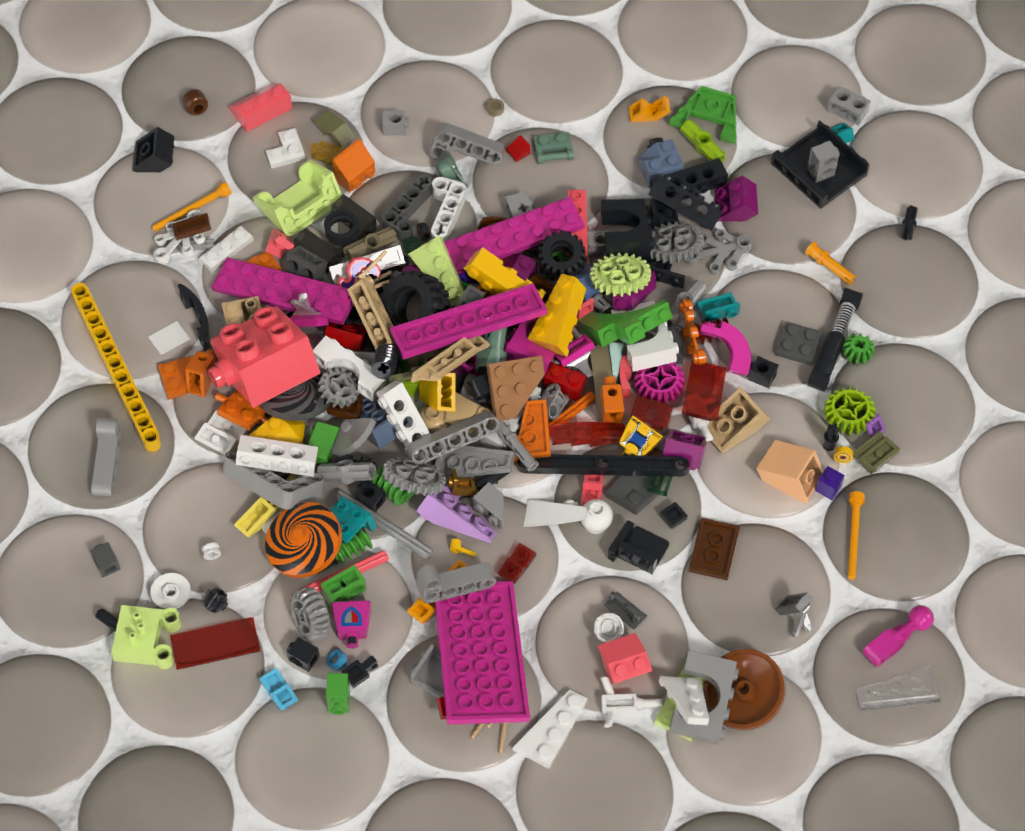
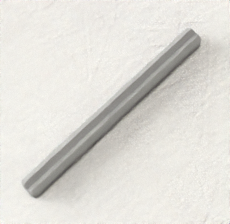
[335,490,433,559]

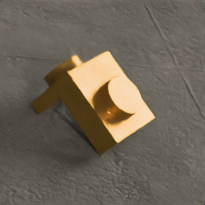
[447,469,476,496]

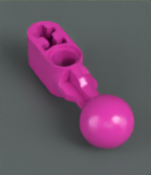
[862,605,934,667]

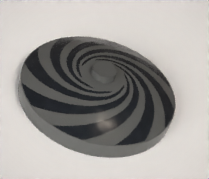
[259,373,331,421]

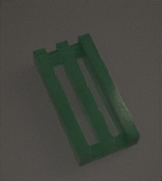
[648,476,673,497]

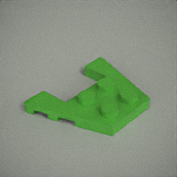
[669,86,737,144]

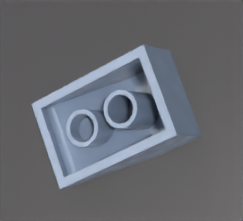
[360,397,408,449]

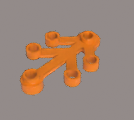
[679,298,706,365]

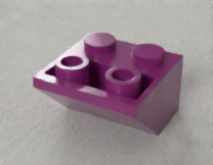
[715,175,758,221]

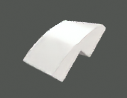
[195,410,248,455]

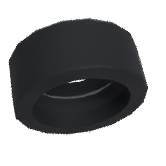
[324,209,360,246]

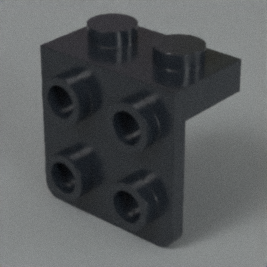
[617,526,670,575]

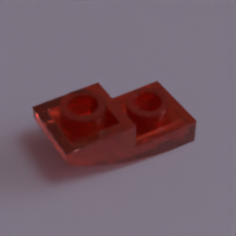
[497,543,537,584]

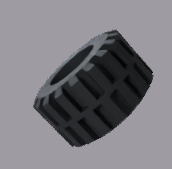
[538,230,585,281]

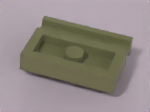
[853,431,900,474]

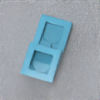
[259,668,299,711]

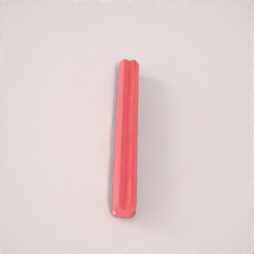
[296,550,389,593]

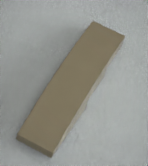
[589,345,612,421]

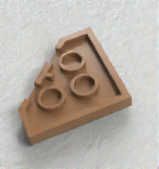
[486,356,545,421]

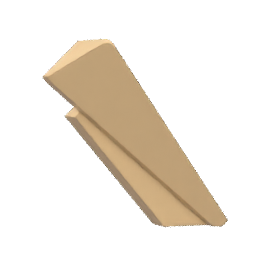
[411,336,490,383]

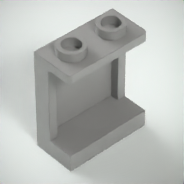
[409,644,444,698]

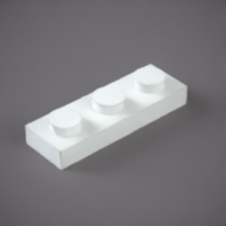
[199,226,254,272]

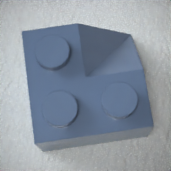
[637,139,684,188]

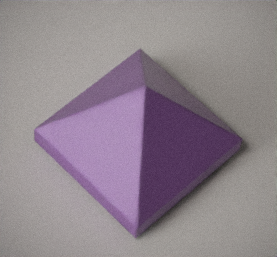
[866,414,886,438]

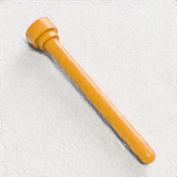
[152,182,232,231]
[848,491,865,580]

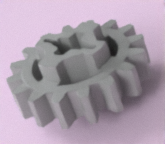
[318,367,360,409]

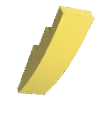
[234,474,297,538]

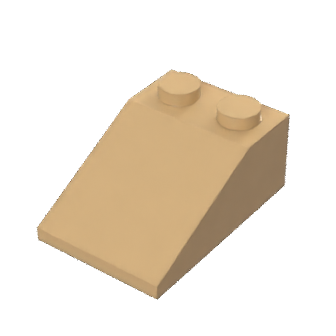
[708,387,770,453]

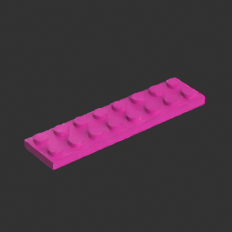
[444,197,585,274]
[211,257,354,325]
[390,283,547,360]

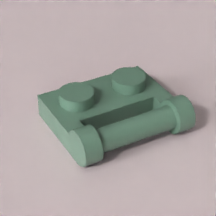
[534,132,574,164]

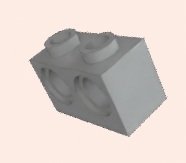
[827,86,871,126]
[807,141,839,183]

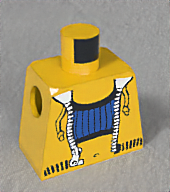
[619,415,664,456]

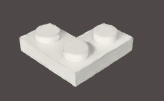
[266,128,306,169]

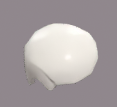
[594,613,624,643]

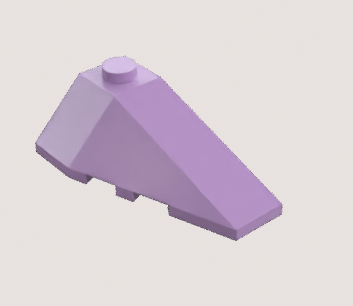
[416,484,497,543]

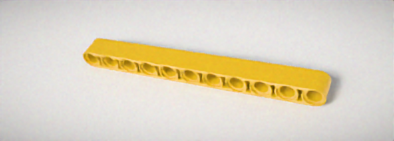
[71,283,161,452]

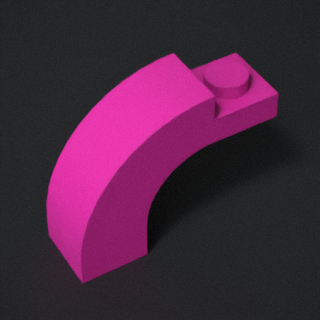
[698,321,751,377]

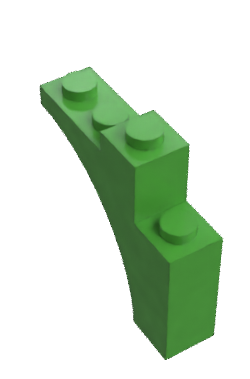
[577,300,673,347]

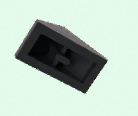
[649,198,680,229]

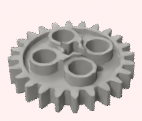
[650,221,704,264]
[382,457,446,496]

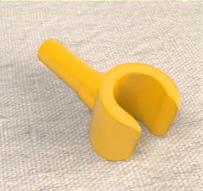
[450,538,477,557]

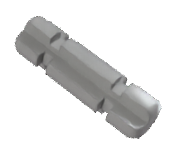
[178,239,215,251]

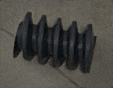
[371,344,399,380]

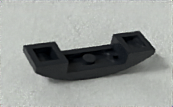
[178,284,210,352]

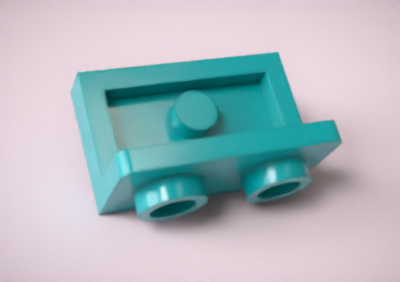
[696,292,740,324]

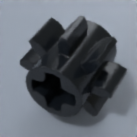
[203,588,228,613]

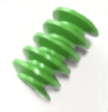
[372,465,414,506]
[334,528,373,565]

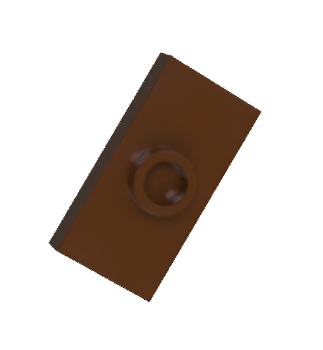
[172,213,212,241]

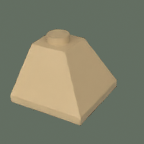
[444,392,490,433]

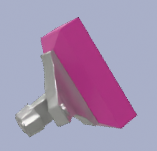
[290,293,328,327]
[554,334,595,378]

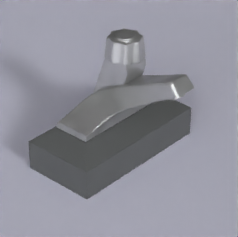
[775,593,813,637]

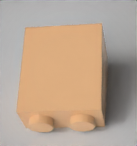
[757,440,824,503]

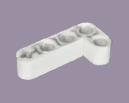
[431,177,466,242]

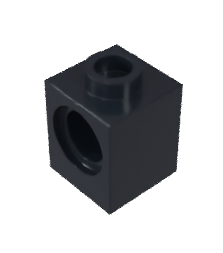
[749,356,779,389]
[354,480,386,512]
[287,637,320,672]

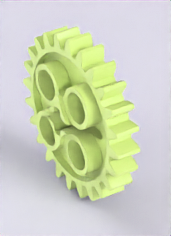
[590,253,651,297]

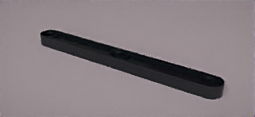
[517,454,690,477]

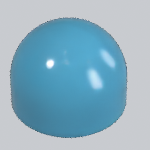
[326,649,348,670]

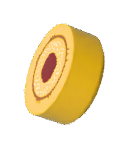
[834,446,853,463]

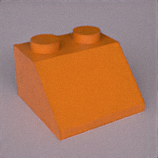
[333,138,376,193]

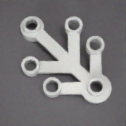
[153,210,205,264]

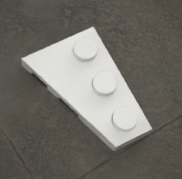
[659,676,709,725]

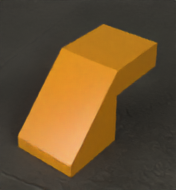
[629,96,671,122]

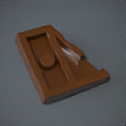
[327,394,364,419]

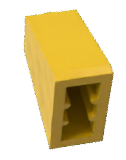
[419,373,455,412]

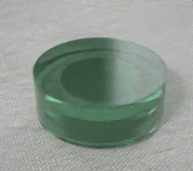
[403,236,421,254]

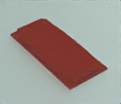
[682,359,727,421]
[170,617,260,670]

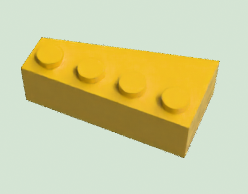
[463,248,547,299]
[528,274,586,357]

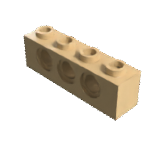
[347,279,398,350]

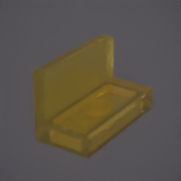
[311,141,345,166]

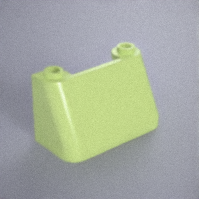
[252,160,342,236]

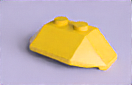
[248,417,305,444]

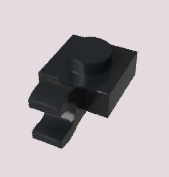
[341,655,378,689]

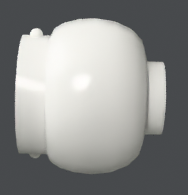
[581,499,613,534]

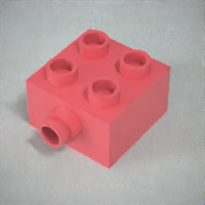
[208,306,320,408]

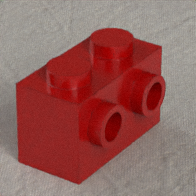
[543,362,586,401]

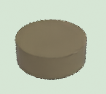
[487,99,504,117]

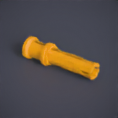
[805,241,856,285]

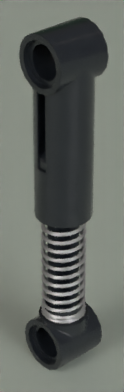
[807,287,863,392]

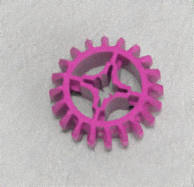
[634,362,685,405]

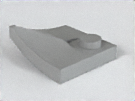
[330,418,376,457]

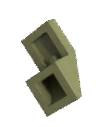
[314,110,356,148]

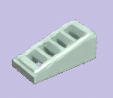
[608,342,624,384]

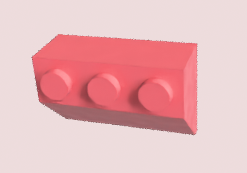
[228,83,292,132]

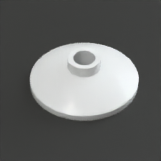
[150,573,191,609]

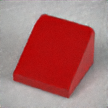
[506,135,531,162]

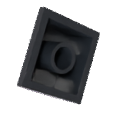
[132,127,175,172]

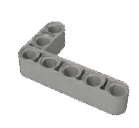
[222,451,325,509]

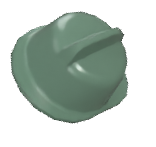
[436,151,469,188]

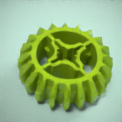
[823,386,876,436]

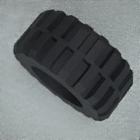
[379,270,451,326]

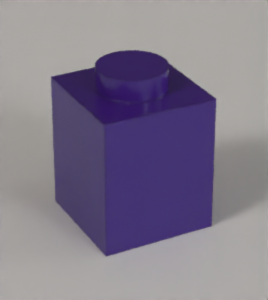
[815,466,845,500]

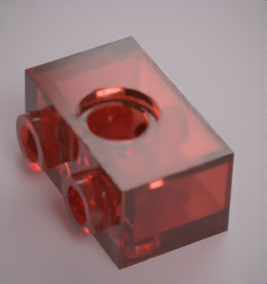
[630,395,674,431]

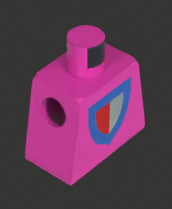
[332,601,371,649]

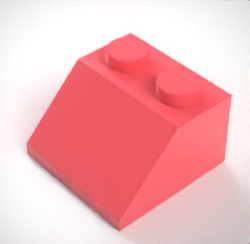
[597,633,652,684]

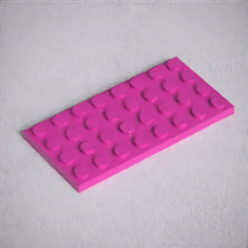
[435,581,530,724]

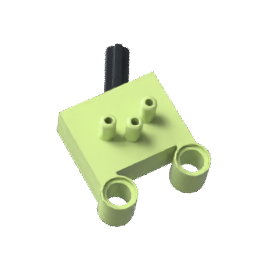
[95,605,181,669]

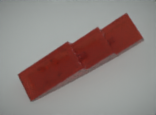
[549,422,625,447]

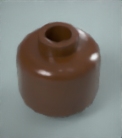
[183,89,208,116]

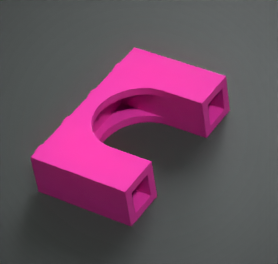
[504,302,574,377]

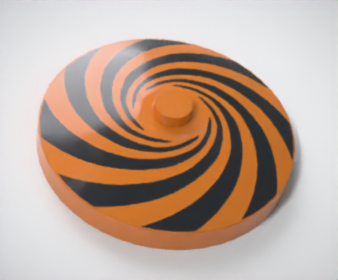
[265,502,342,578]

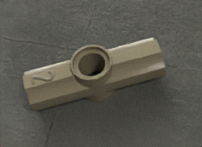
[343,227,397,261]

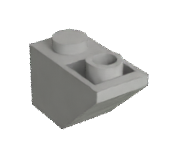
[473,482,504,530]

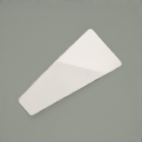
[523,499,587,527]

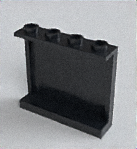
[771,120,870,209]

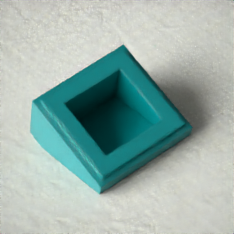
[830,123,854,143]

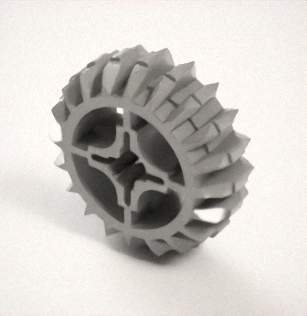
[290,587,331,641]

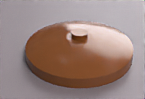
[704,649,786,731]

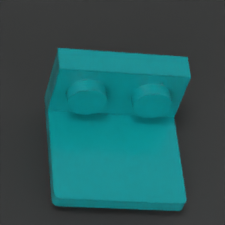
[330,496,377,544]

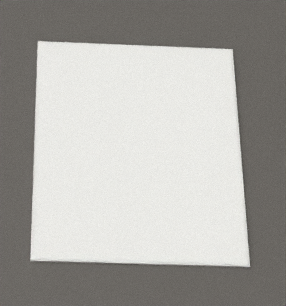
[148,321,190,355]

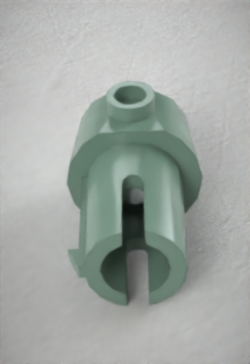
[475,327,508,374]

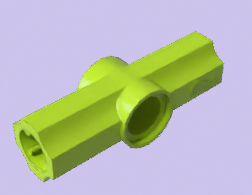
[680,120,726,162]

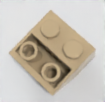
[222,296,261,326]

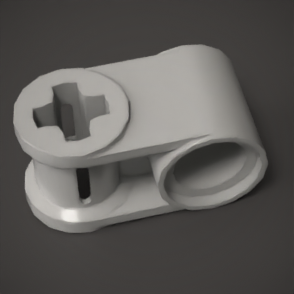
[540,383,569,419]

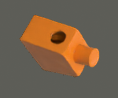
[185,350,216,398]
[600,376,624,425]

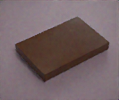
[689,518,740,581]

